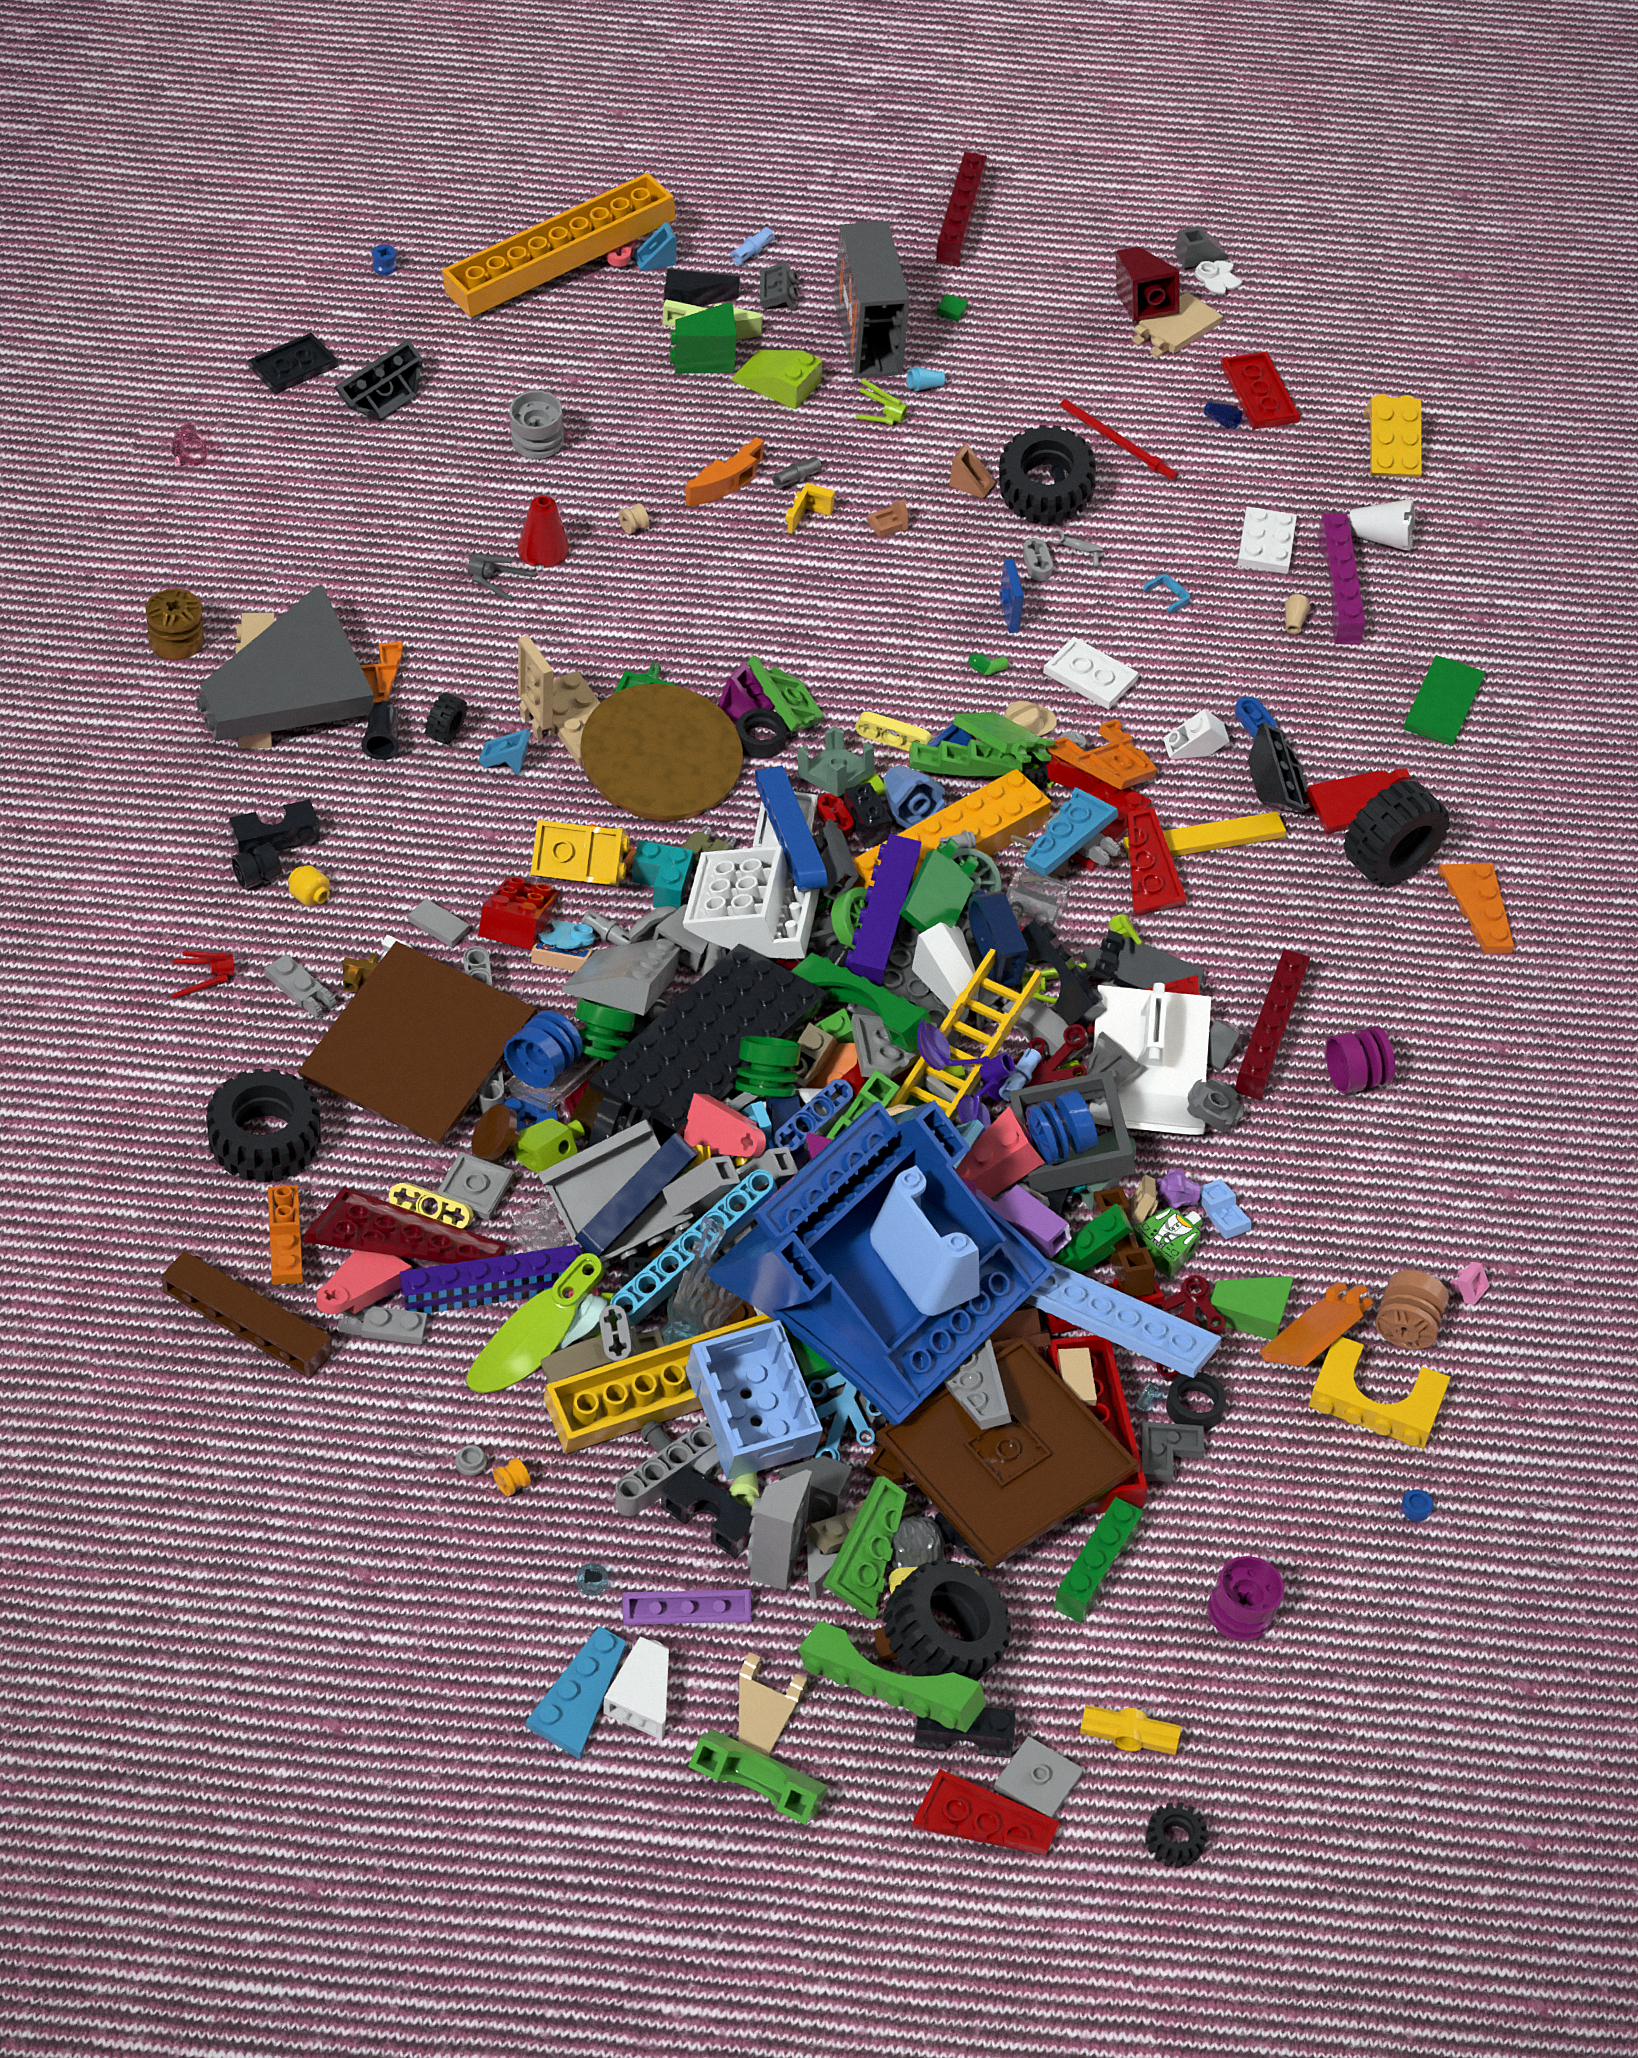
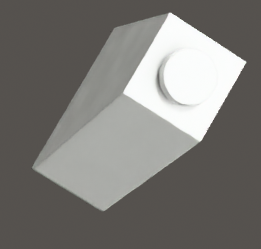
[603,1637,669,1740]

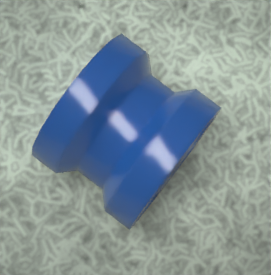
[372,244,397,275]

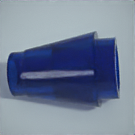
[1204,401,1242,429]

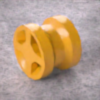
[493,1457,531,1497]

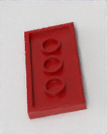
[1220,351,1300,430]

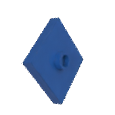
[999,559,1024,633]

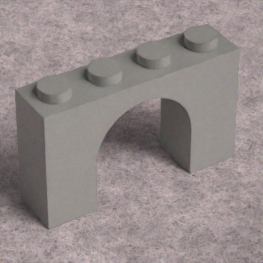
[662,1147,798,1217]

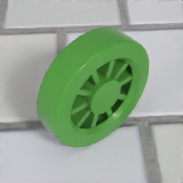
[831,887,868,949]

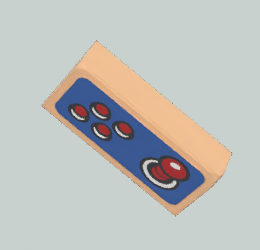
[531,939,593,971]

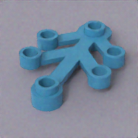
[808,1372,883,1462]

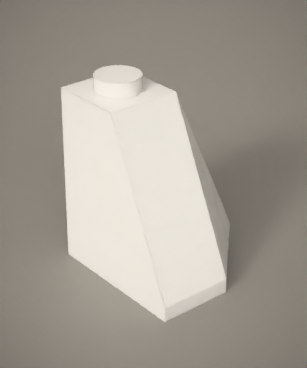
[912,922,980,1011]

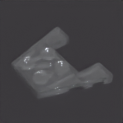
[672,1216,744,1334]

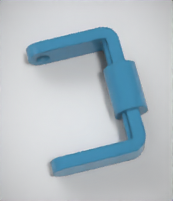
[1143,574,1190,614]

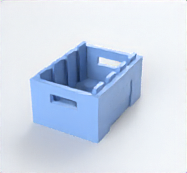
[685,1320,823,1480]

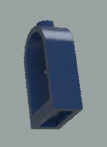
[968,890,1029,987]

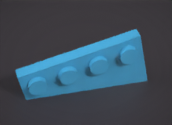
[1024,787,1118,877]

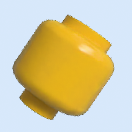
[288,865,330,907]

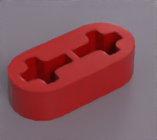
[817,793,853,839]

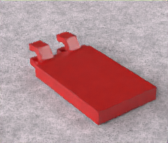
[1306,768,1411,834]

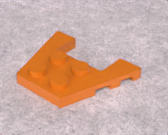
[360,642,403,705]
[1047,719,1158,790]

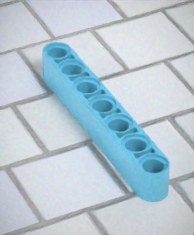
[610,1169,778,1326]

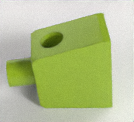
[512,1118,585,1174]

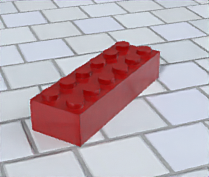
[1045,1335,1148,1515]

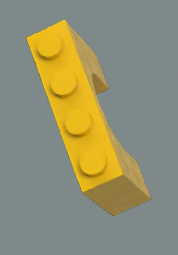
[1308,1336,1450,1449]

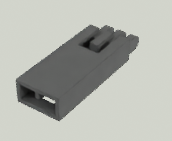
[813,819,859,901]

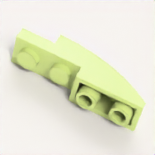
[663,300,763,340]

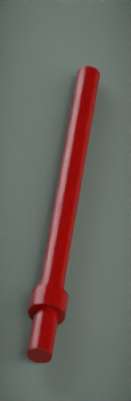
[1060,399,1178,481]

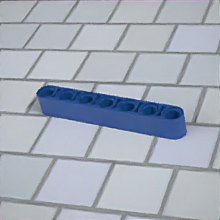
[755,765,827,892]

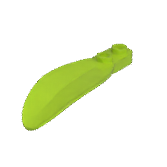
[466,1253,604,1393]

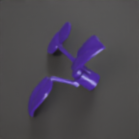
[917,1019,1015,1139]

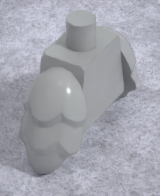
[627,905,726,978]

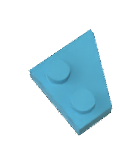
[741,1101,772,1153]

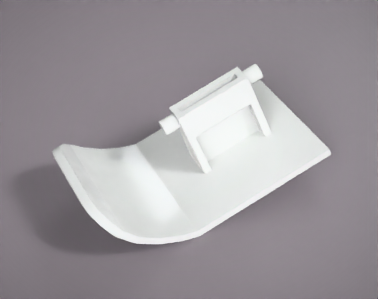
[1089,983,1211,1135]

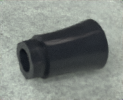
[361,700,399,760]

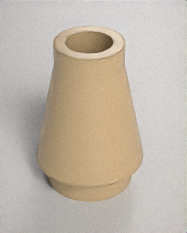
[1285,594,1310,634]

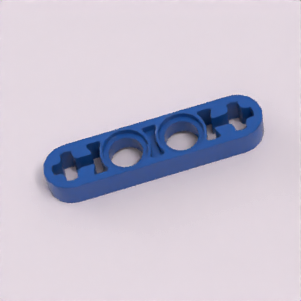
[769,1079,853,1155]

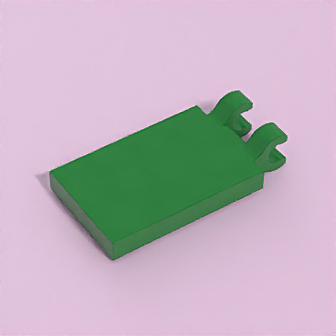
[899,838,979,933]

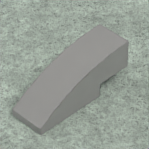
[1001,992,1089,1068]

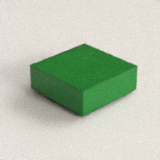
[936,294,968,322]

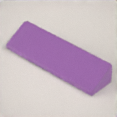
[622,1589,751,1625]

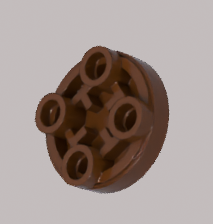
[471,1104,520,1164]

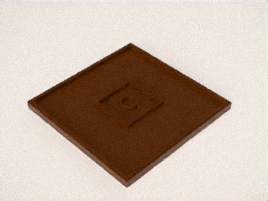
[297,941,538,1147]
[876,1338,1140,1570]

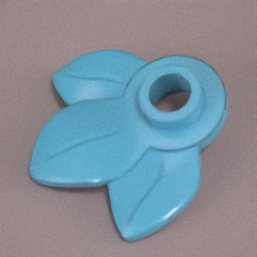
[538,920,595,949]

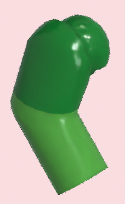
[968,653,1009,676]

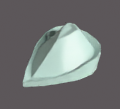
[557,1294,611,1351]

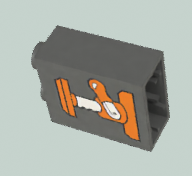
[834,221,910,378]

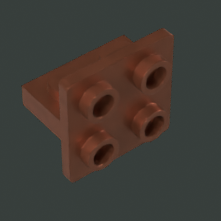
[990,1308,1051,1362]

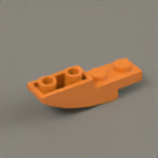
[685,437,764,507]
[268,1185,303,1285]

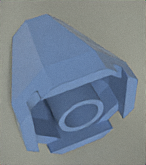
[884,765,945,829]

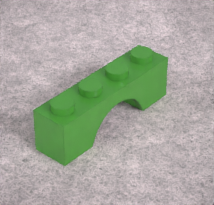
[688,1729,829,1825]

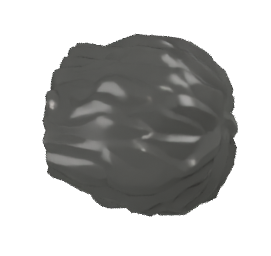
[890,1516,945,1570]

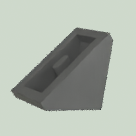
[1207,1020,1250,1072]

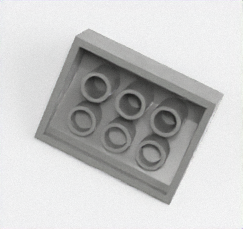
[562,939,681,1016]

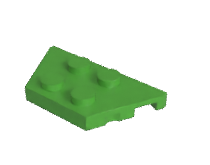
[747,655,824,732]

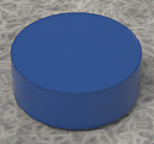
[1401,1489,1434,1522]

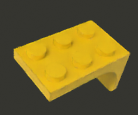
[1363,394,1421,478]
[530,820,630,886]

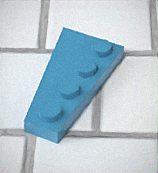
[526,1626,626,1760]

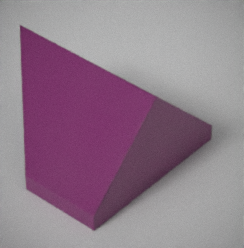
[718,662,774,721]

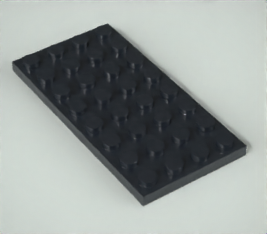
[589,943,828,1136]

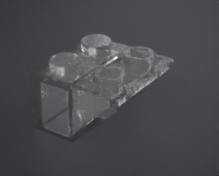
[1006,866,1071,928]

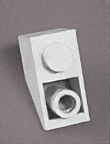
[1163,709,1230,759]

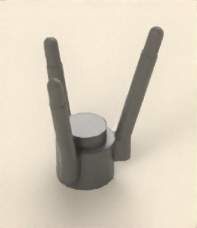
[468,554,535,601]

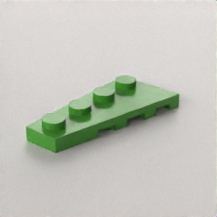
[823,1476,907,1619]

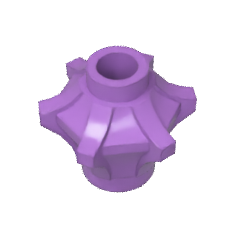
[1155,1168,1200,1210]

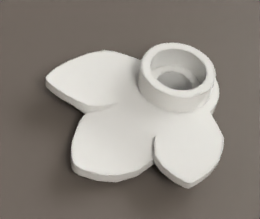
[1195,261,1242,294]

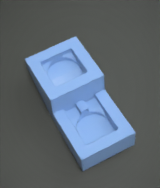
[1199,1179,1251,1239]

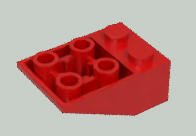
[478,877,560,950]

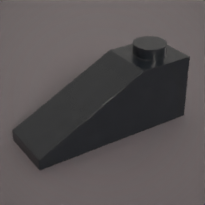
[664,269,740,307]

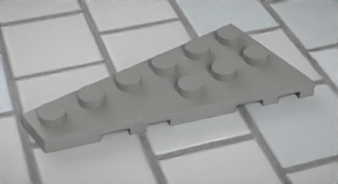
[942,1335,1012,1430]

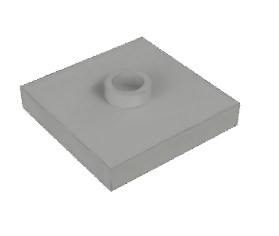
[435,1151,514,1221]
[993,1736,1084,1819]

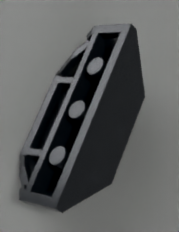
[334,339,423,421]
[1248,722,1312,813]

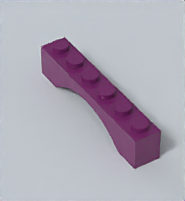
[1317,513,1365,645]

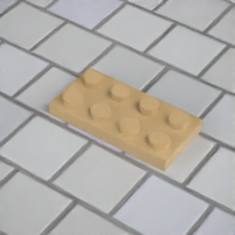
[553,671,600,766]

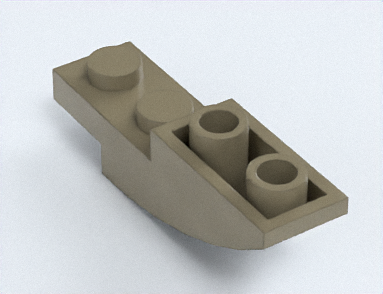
[541,1328,665,1384]
[806,1487,922,1555]

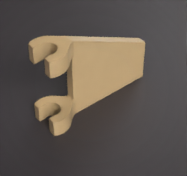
[739,1652,808,1757]

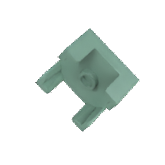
[797,726,874,797]

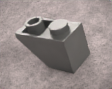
[1175,227,1228,268]

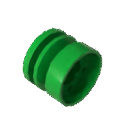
[574,997,637,1061]
[735,1036,801,1098]

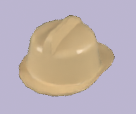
[1002,701,1057,736]

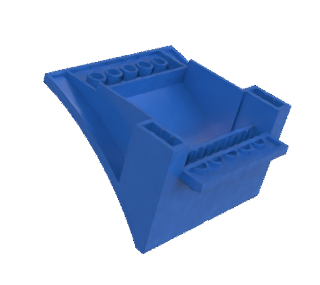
[706,1100,1055,1425]

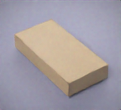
[1057,1348,1097,1406]

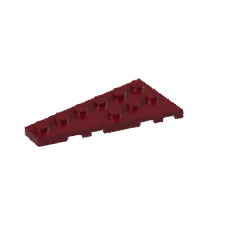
[304,1187,507,1264]

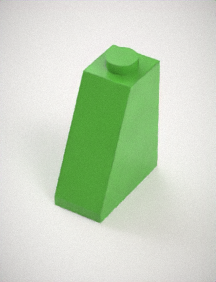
[1206,1276,1293,1340]

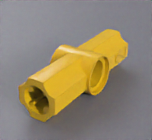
[1080,1705,1181,1755]

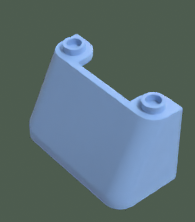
[870,1166,979,1316]

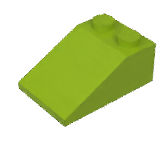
[732,350,823,410]

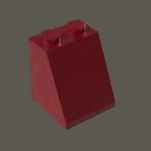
[1116,246,1180,322]

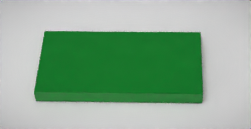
[1403,655,1485,746]

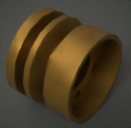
[145,588,204,660]

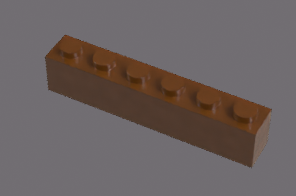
[161,1251,332,1379]

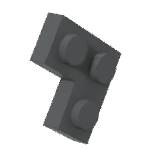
[1141,1421,1204,1482]

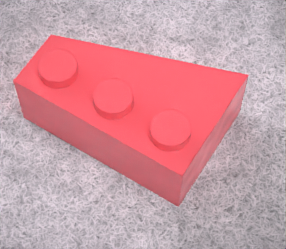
[955,1106,1045,1198]

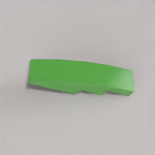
[909,739,1023,776]

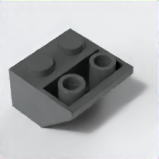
[779,1456,853,1523]

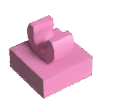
[1450,1262,1490,1305]

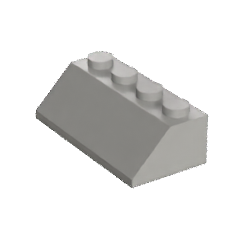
[746,1470,812,1590]

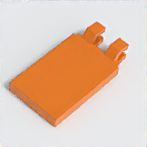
[1260,1282,1373,1367]

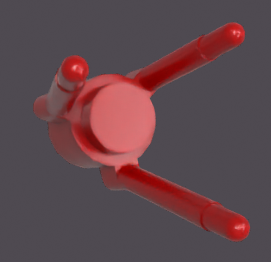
[171,951,235,999]

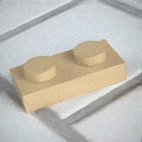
[1131,1174,1158,1223]

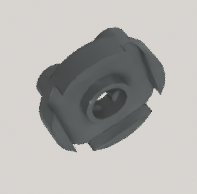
[1187,1078,1245,1132]

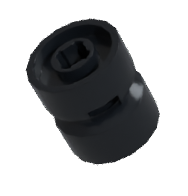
[231,843,282,890]

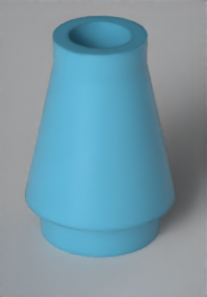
[907,366,945,391]

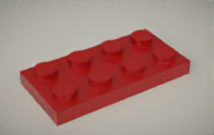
[1069,780,1152,871]

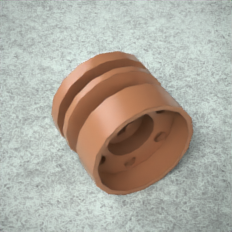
[1375,1270,1449,1350]

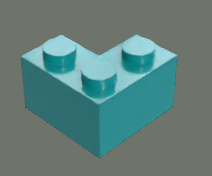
[632,840,693,909]

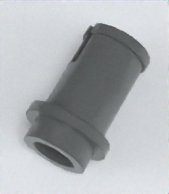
[641,1420,673,1452]

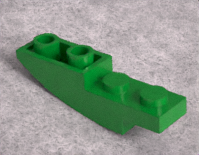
[1039,1204,1133,1273]

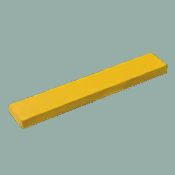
[1123,811,1286,857]

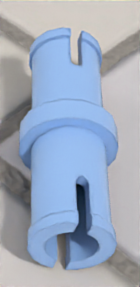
[731,227,774,265]
[999,1048,1042,1101]

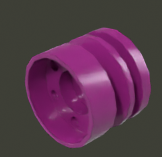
[1325,1025,1395,1094]
[1207,1556,1285,1642]

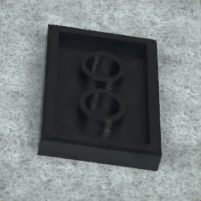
[248,333,339,395]

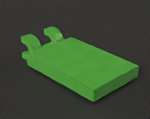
[953,712,1055,763]

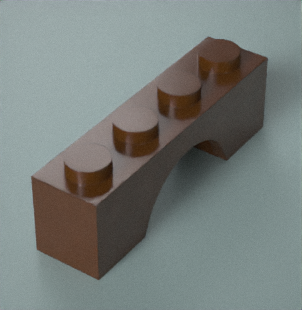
[1093,1187,1155,1297]

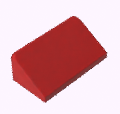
[1046,752,1101,794]

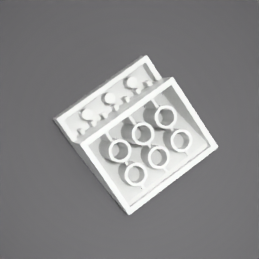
[683,846,820,959]

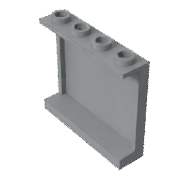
[538,1120,696,1272]

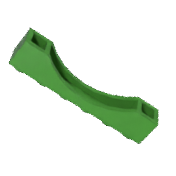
[798,1621,987,1732]

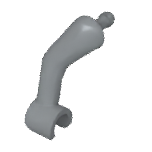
[1050,528,1103,567]

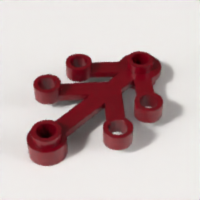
[1005,1024,1089,1104]
[1151,1275,1226,1381]

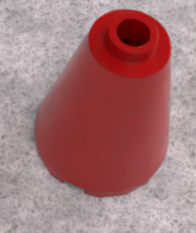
[517,496,569,568]

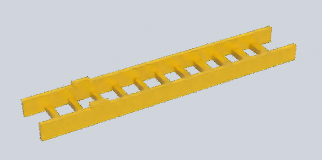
[888,949,1041,1123]

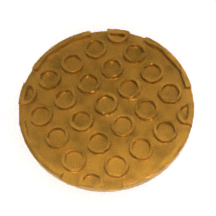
[580,684,743,821]

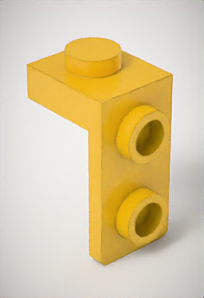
[785,482,835,534]

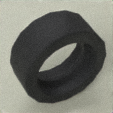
[736,708,787,759]
[1166,1372,1226,1431]

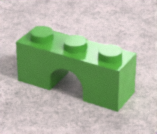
[826,1070,900,1139]

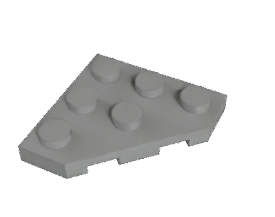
[850,1014,937,1079]

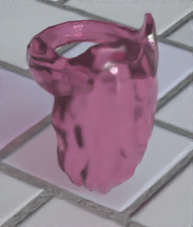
[170,420,208,467]

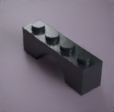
[1021,919,1107,1029]

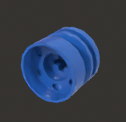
[504,1010,583,1088]
[1026,1090,1098,1165]

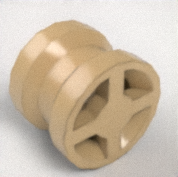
[619,503,649,534]

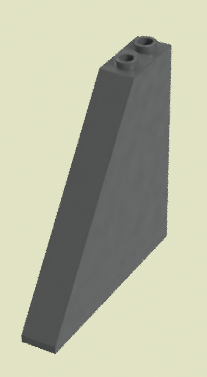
[196,585,374,741]

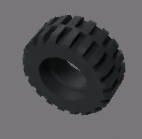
[999,425,1096,524]
[1344,781,1450,886]
[206,1068,321,1182]
[883,1560,1011,1681]

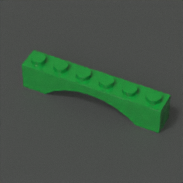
[791,953,932,1054]

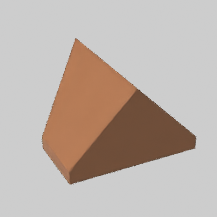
[949,443,995,498]

